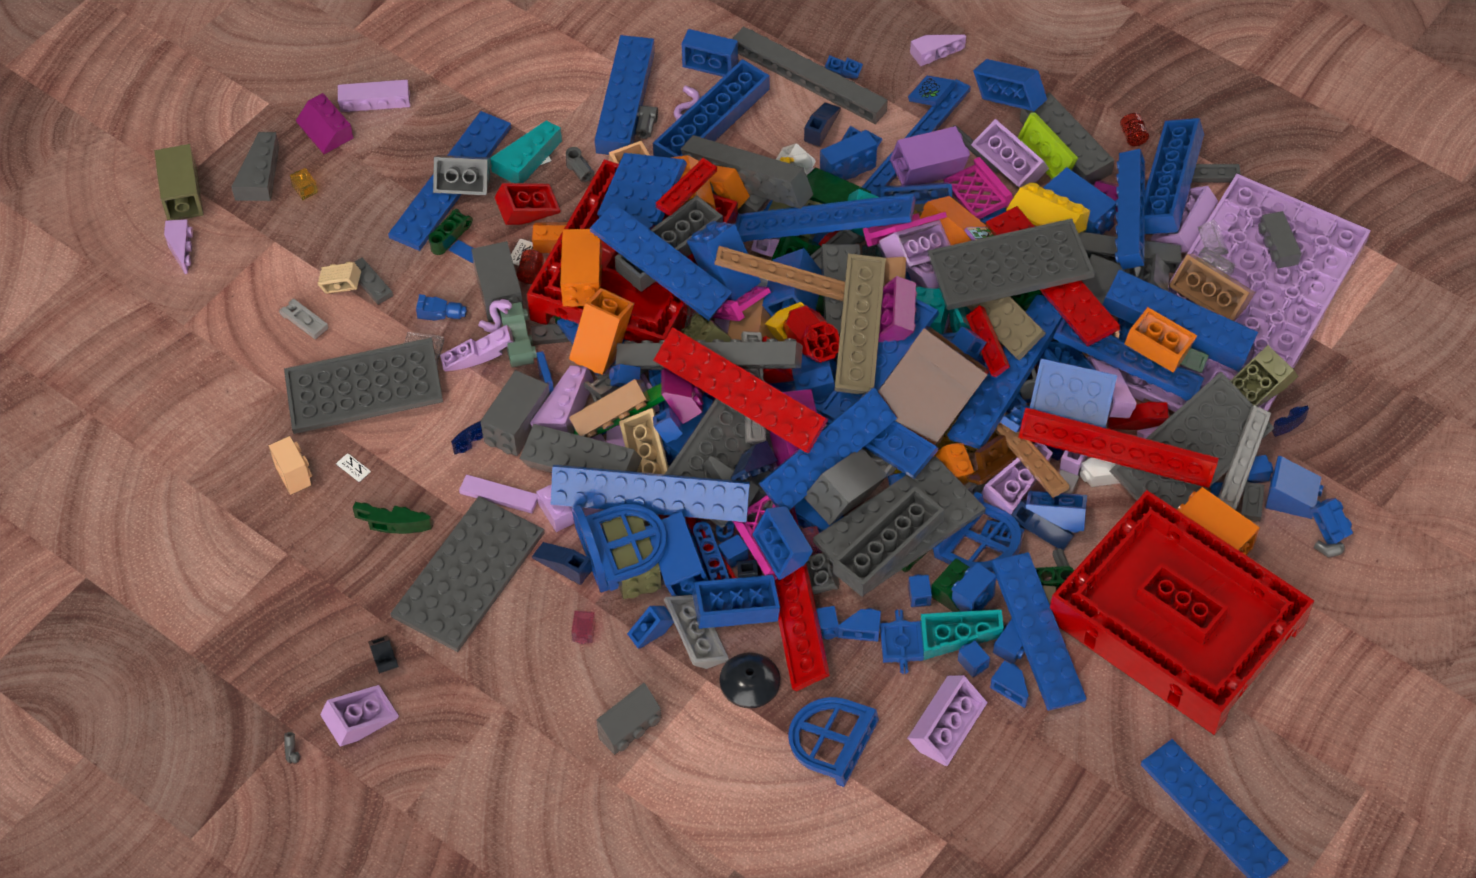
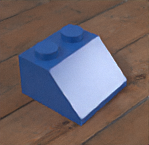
[952,563,997,612]

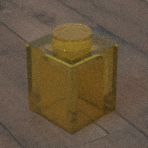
[289,168,318,200]

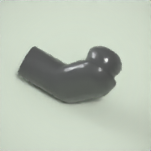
[1314,540,1345,558]
[284,732,300,764]

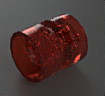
[1120,113,1149,147]
[516,249,544,284]

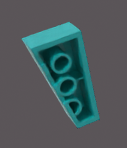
[491,120,562,183]
[920,610,1004,660]

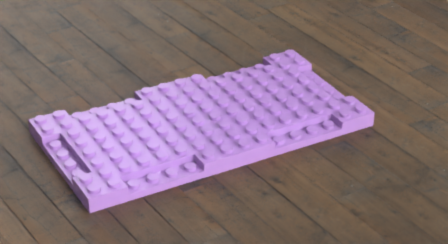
[1118,174,1371,412]

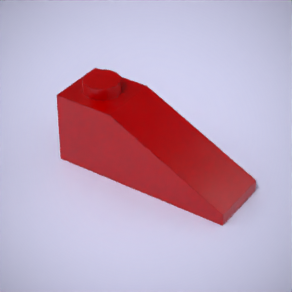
[1108,402,1169,430]

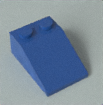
[792,353,835,399]
[1026,491,1087,533]

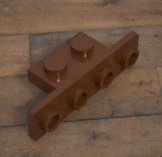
[967,435,1018,485]

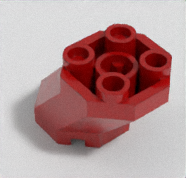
[783,306,840,363]

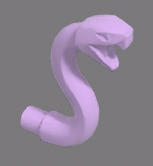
[674,85,700,121]
[478,299,512,333]

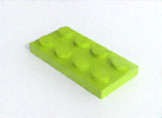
[1017,112,1078,179]

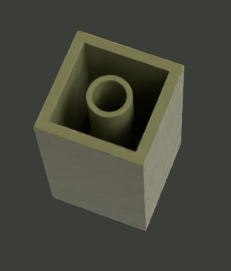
[154,144,204,221]
[602,516,661,599]

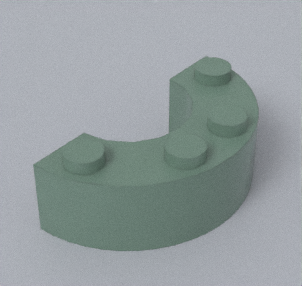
[500,302,537,368]

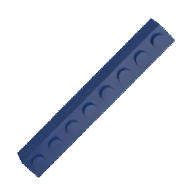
[1115,149,1145,270]

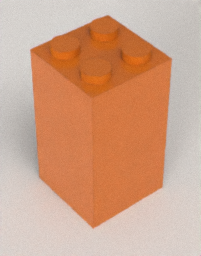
[920,196,986,245]
[560,229,602,307]
[569,288,634,375]
[1177,487,1260,556]

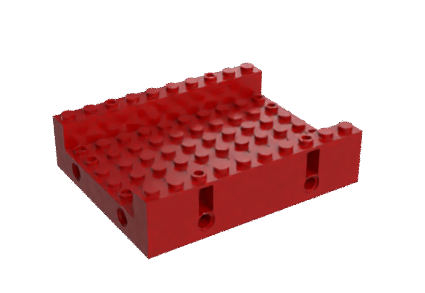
[527,159,738,343]
[1050,490,1314,735]

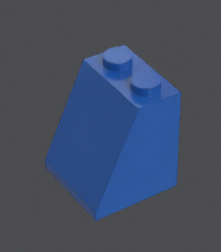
[1265,456,1324,519]

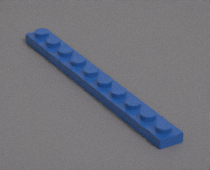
[862,79,971,196]

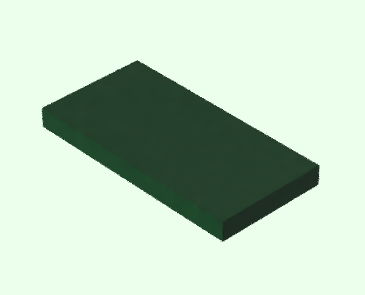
[807,167,872,204]

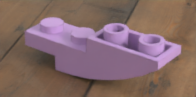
[440,325,514,371]

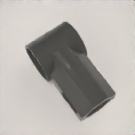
[636,105,658,139]
[566,147,594,182]

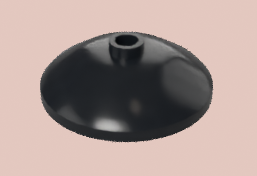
[719,652,780,708]

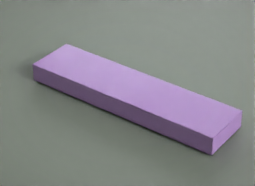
[459,475,538,514]

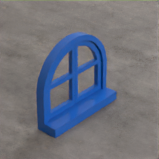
[933,492,1022,572]
[586,504,667,591]
[571,505,619,593]
[788,697,879,787]

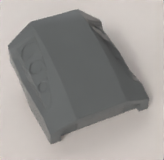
[806,554,840,595]

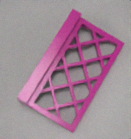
[943,157,1013,219]
[863,212,947,247]
[712,286,771,321]
[733,495,777,580]

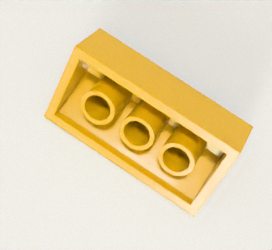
[1006,183,1090,233]

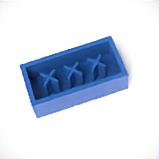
[973,59,1047,111]
[1037,341,1097,371]
[693,575,780,629]

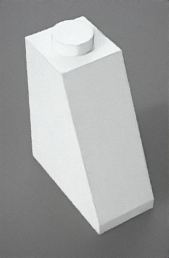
[1080,457,1120,487]

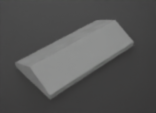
[664,595,729,669]

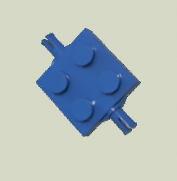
[880,609,924,674]

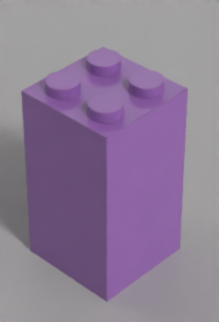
[890,126,970,185]

